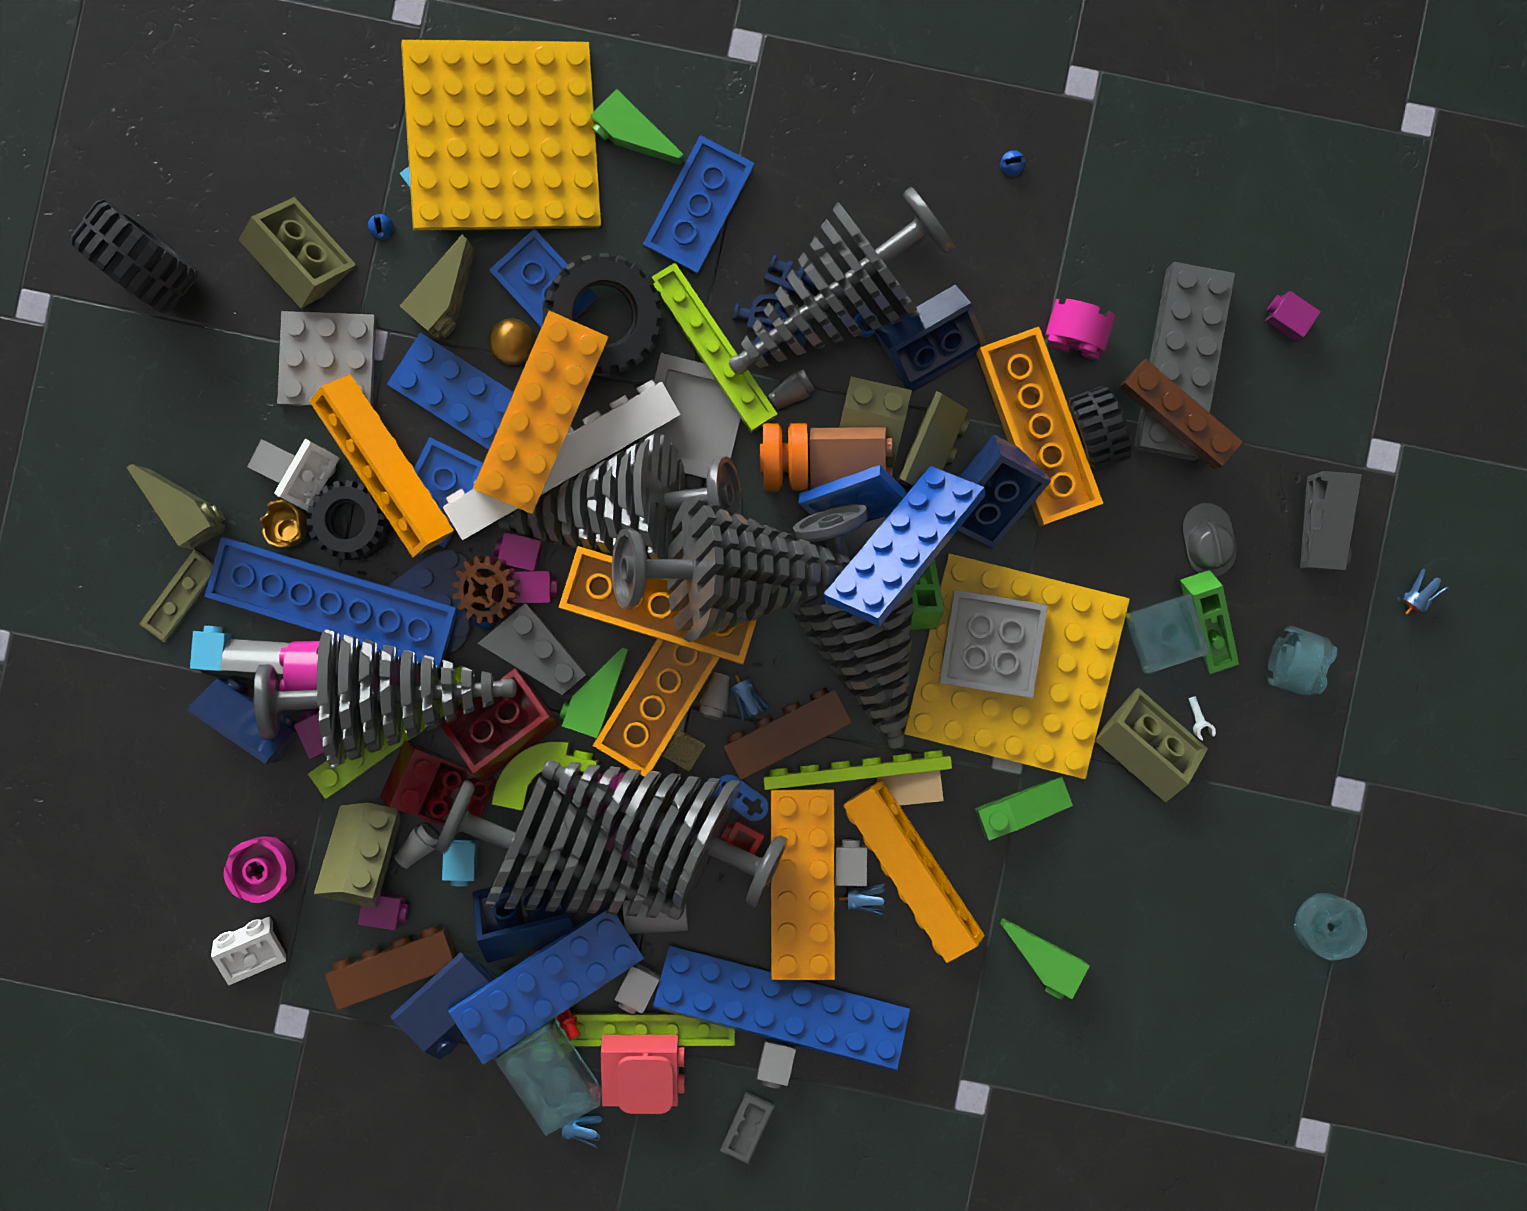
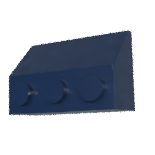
[875,285,987,391]
[958,435,1051,548]
[187,677,298,764]
[472,870,576,963]
[390,952,497,1060]

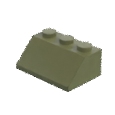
[239,197,356,308]
[897,391,970,489]
[1095,688,1208,802]
[314,802,401,909]

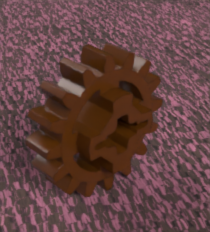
[452,555,521,623]

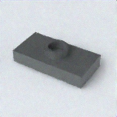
[720,1092,775,1164]

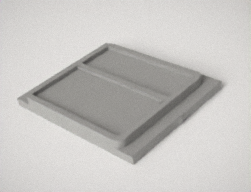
[639,353,741,479]

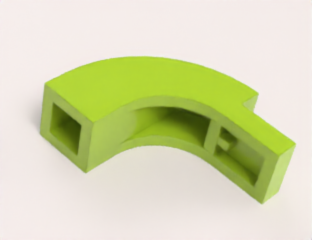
[492,741,599,810]

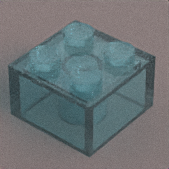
[1125,594,1210,673]

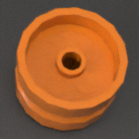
[760,423,808,493]

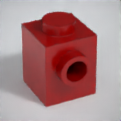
[720,819,764,855]

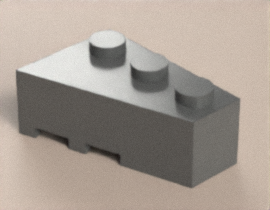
[1300,471,1362,571]
[477,603,589,695]

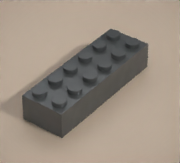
[1133,262,1235,461]

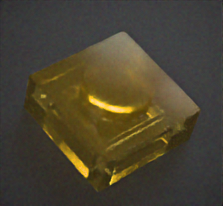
[663,729,706,772]

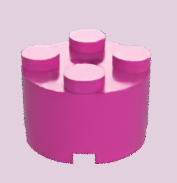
[1045,299,1116,360]
[279,641,320,692]
[223,836,296,903]

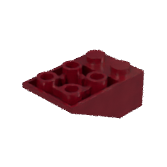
[379,740,497,837]

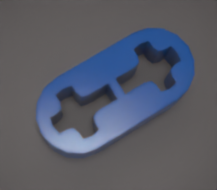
[717,774,768,821]

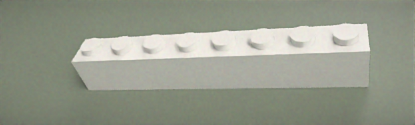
[443,379,681,540]

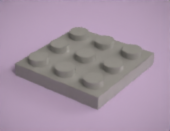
[277,311,376,407]
[939,590,1048,698]

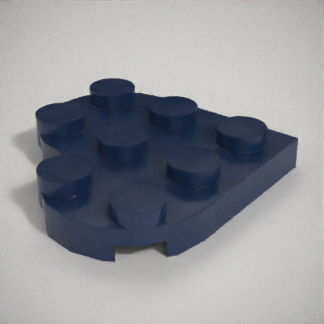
[387,550,471,655]

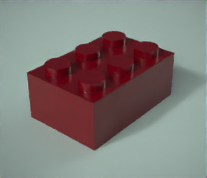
[440,668,560,781]

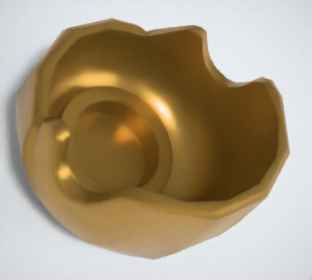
[488,318,536,366]
[260,499,307,550]

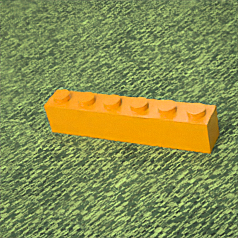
[309,374,454,557]
[843,779,985,963]

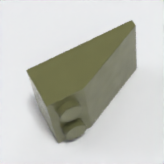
[400,235,475,340]
[839,376,912,471]
[126,464,227,550]

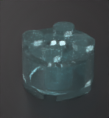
[1267,626,1337,697]
[1294,893,1367,960]

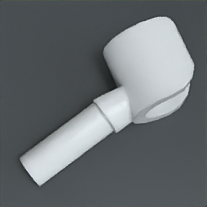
[1188,696,1216,741]

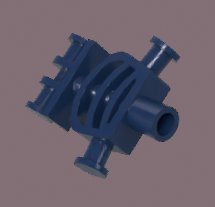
[732,254,816,357]

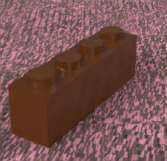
[1118,359,1243,469]
[723,687,852,780]
[325,925,458,1010]

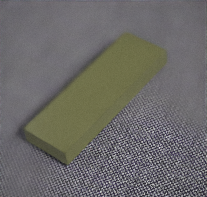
[139,549,214,643]

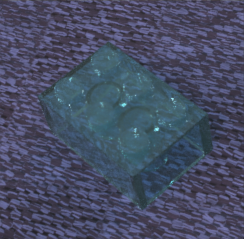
[495,1018,602,1136]

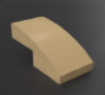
[877,770,944,805]

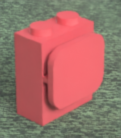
[601,1035,685,1114]

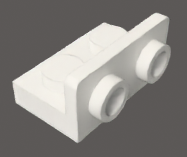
[274,439,340,511]
[211,917,287,986]

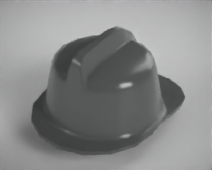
[1183,503,1236,577]

